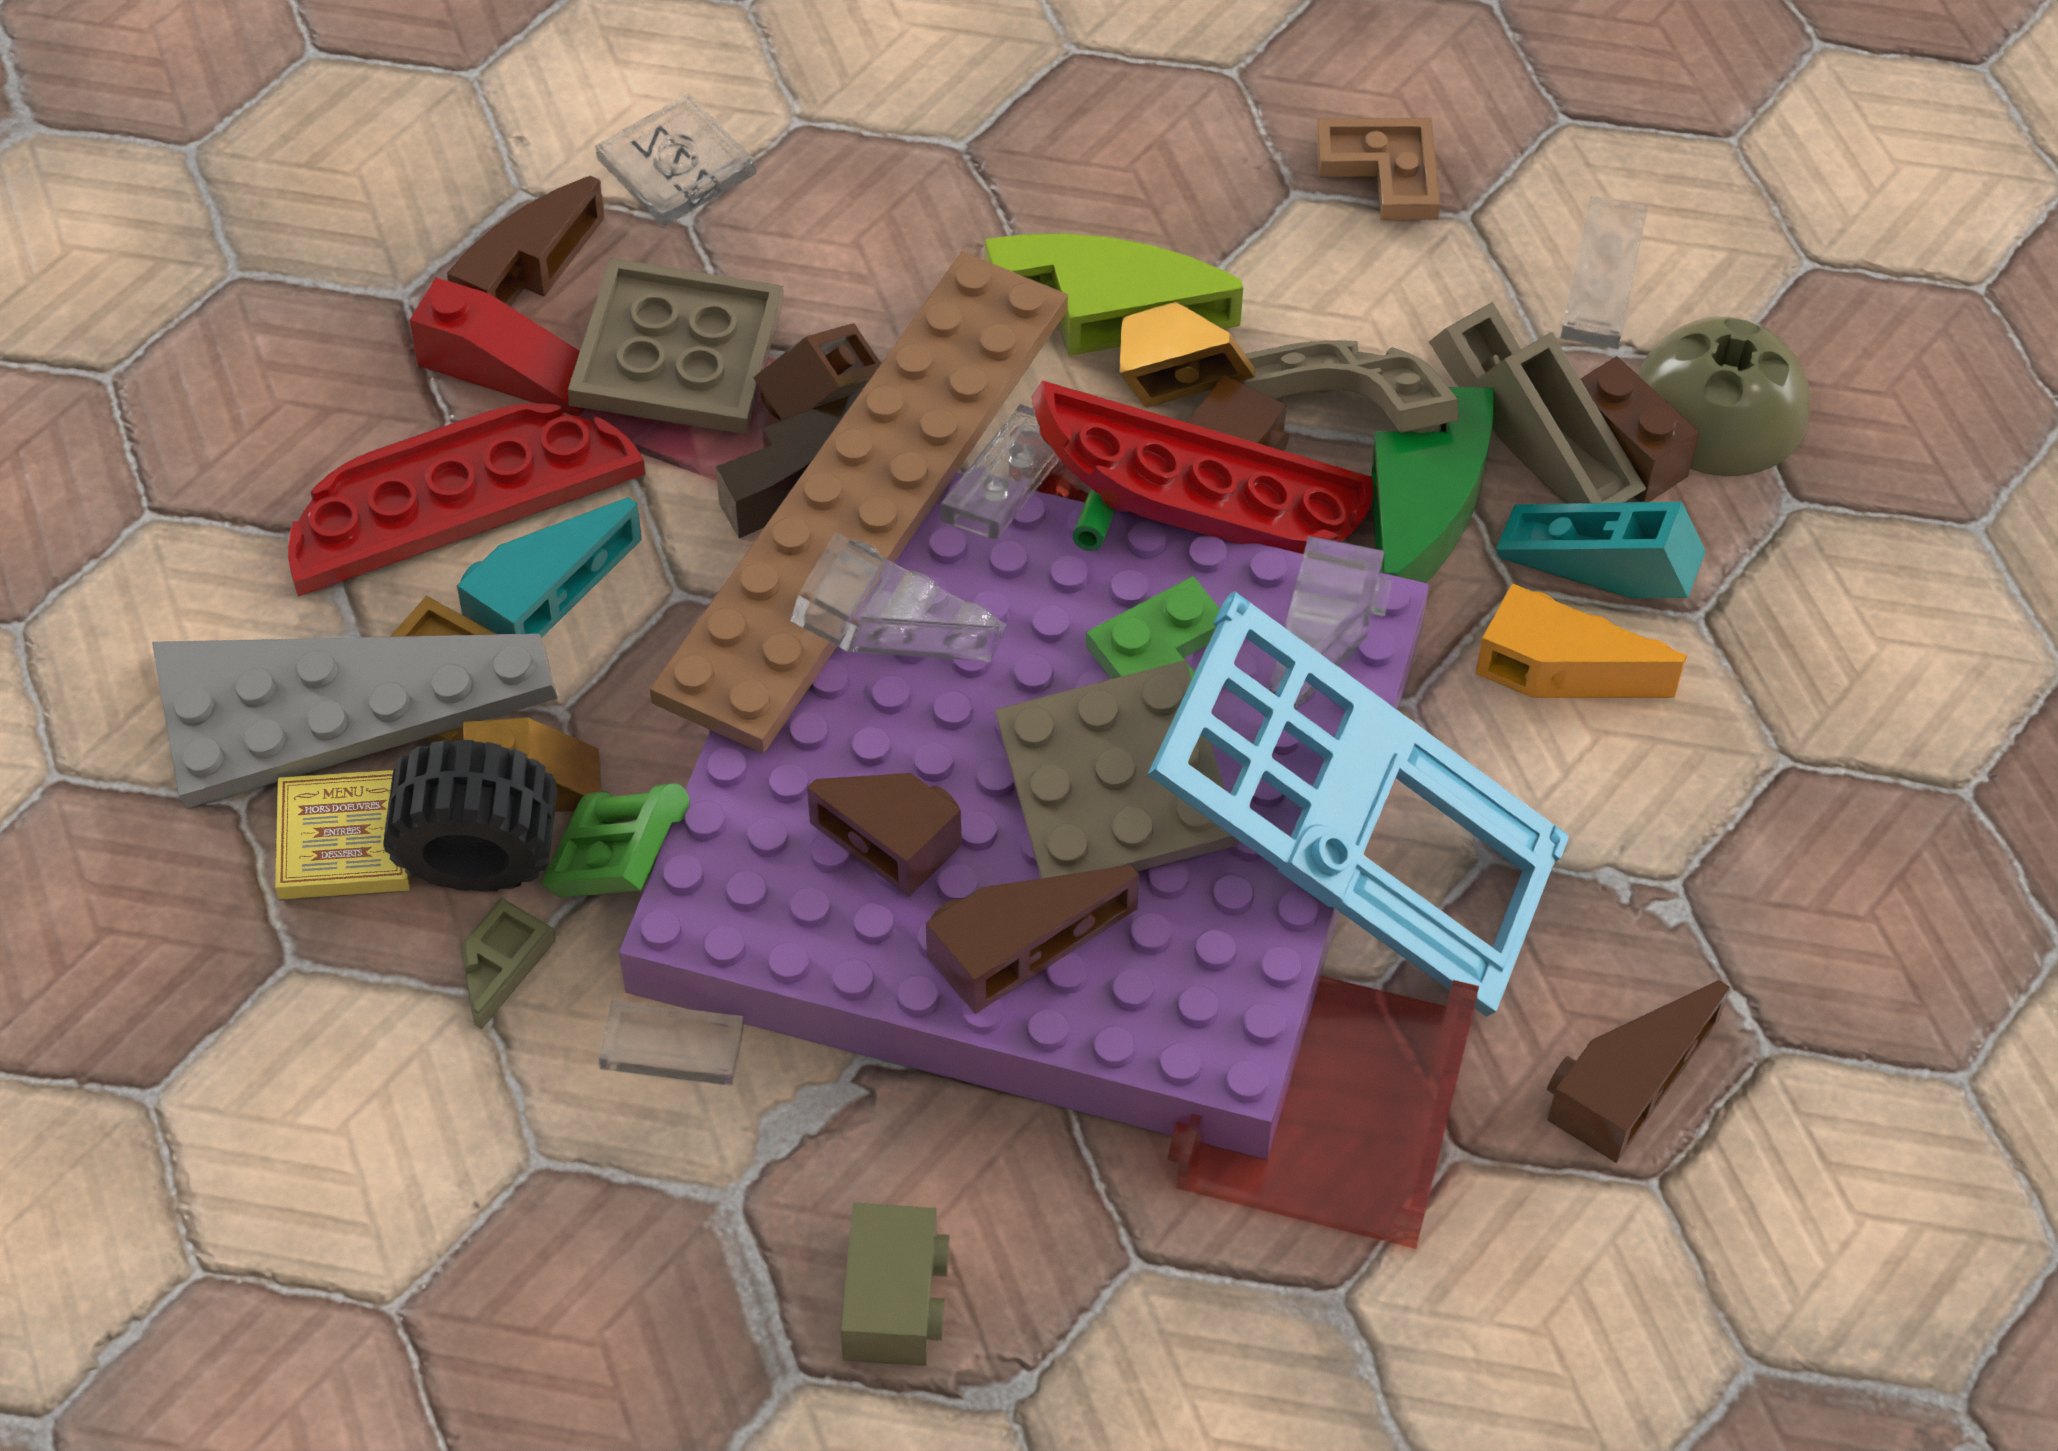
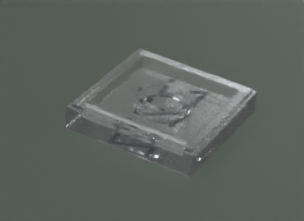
[595,93,757,227]

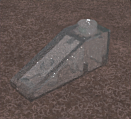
[1269,536,1392,710]

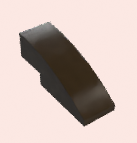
[716,390,862,539]

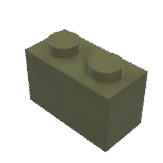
[841,1203,950,1366]

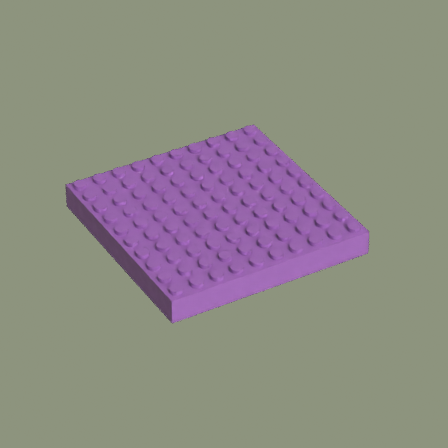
[619,473,1429,1161]

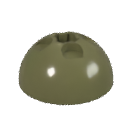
[1637,317,1811,476]

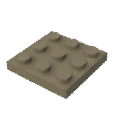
[568,258,784,435]
[995,660,1239,878]

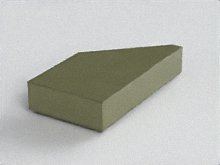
[461,897,556,1029]

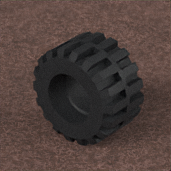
[383,739,557,892]

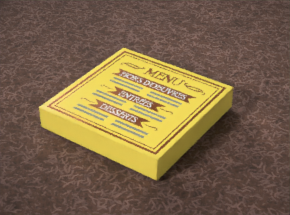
[275,770,410,899]

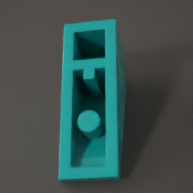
[457,497,642,638]
[1496,502,1706,598]

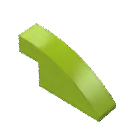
[985,233,1243,356]

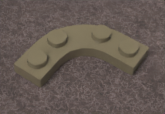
[1241,340,1458,433]

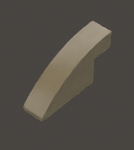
[1429,302,1646,504]

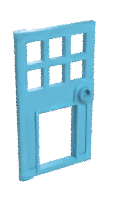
[1147,591,1569,1017]

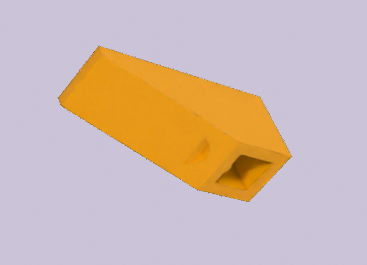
[1475,583,1687,698]

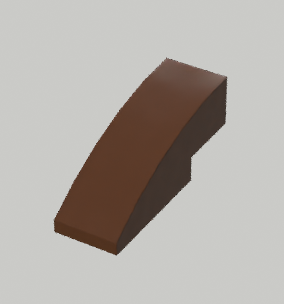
[447,176,605,306]

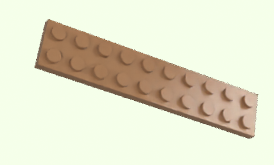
[650,251,1068,754]

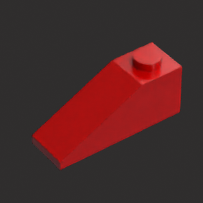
[409,277,586,417]

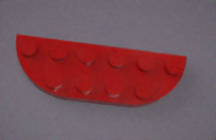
[1031,380,1373,556]
[288,403,646,597]

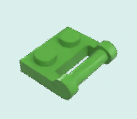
[541,783,690,898]

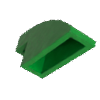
[1370,387,1493,583]

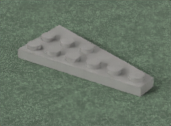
[152,634,558,809]

